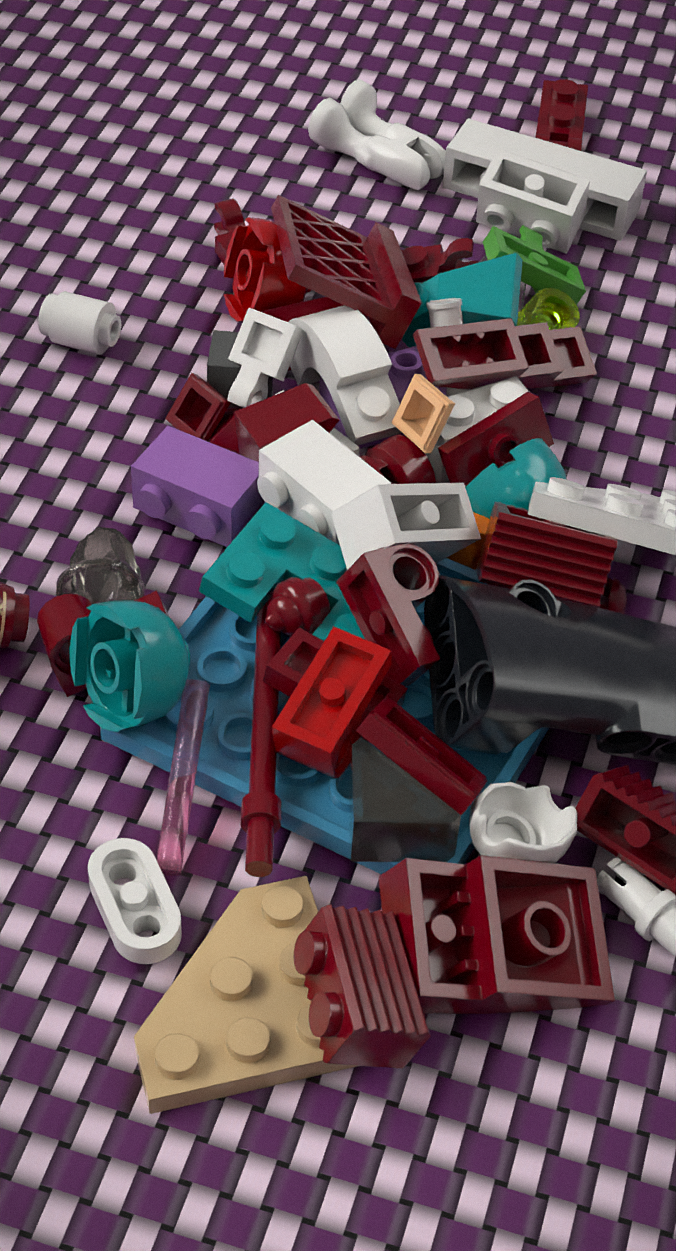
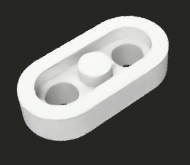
[88,838,182,964]

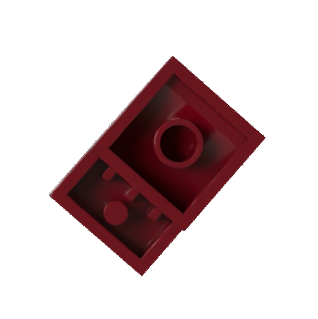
[379,855,615,1014]

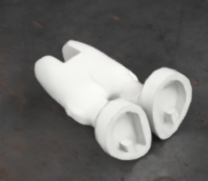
[308,79,446,190]

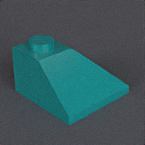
[401,253,523,348]

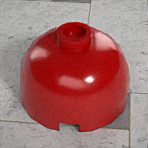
[224,217,311,322]

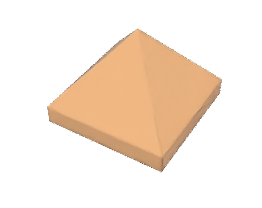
[391,374,455,453]

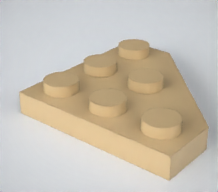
[134,876,357,1114]

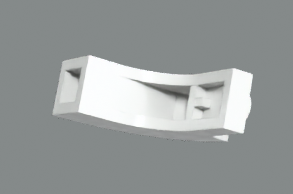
[288,306,402,445]

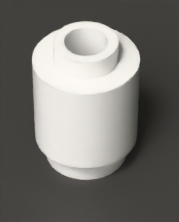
[38,291,121,355]

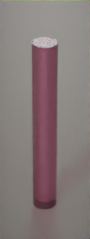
[156,679,210,876]

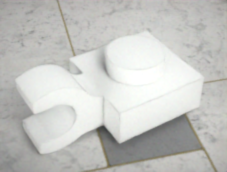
[227,308,304,408]

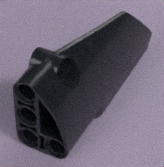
[424,575,676,765]

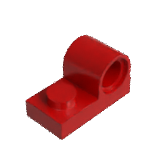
[271,626,392,779]

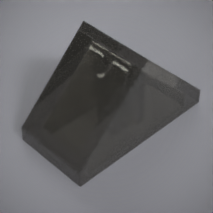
[349,737,461,862]

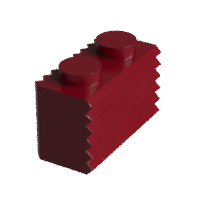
[476,502,618,608]
[575,765,676,895]
[293,904,431,1069]

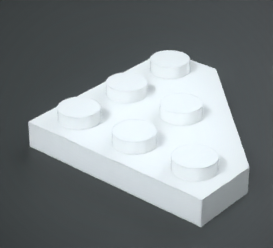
[528,477,676,555]

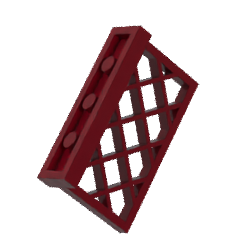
[271,195,422,349]

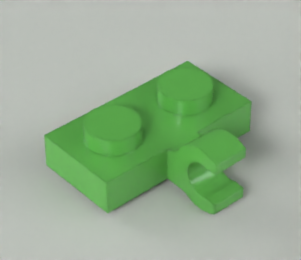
[483,225,586,307]

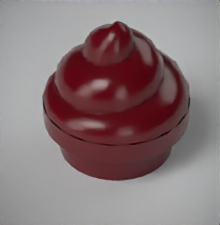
[265,577,330,637]

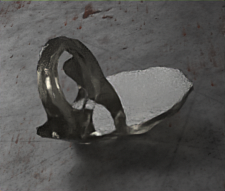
[56,526,145,604]

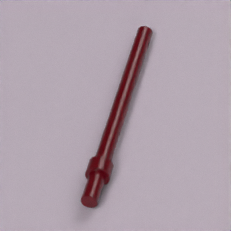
[240,598,282,877]

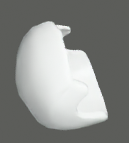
[469,782,577,863]

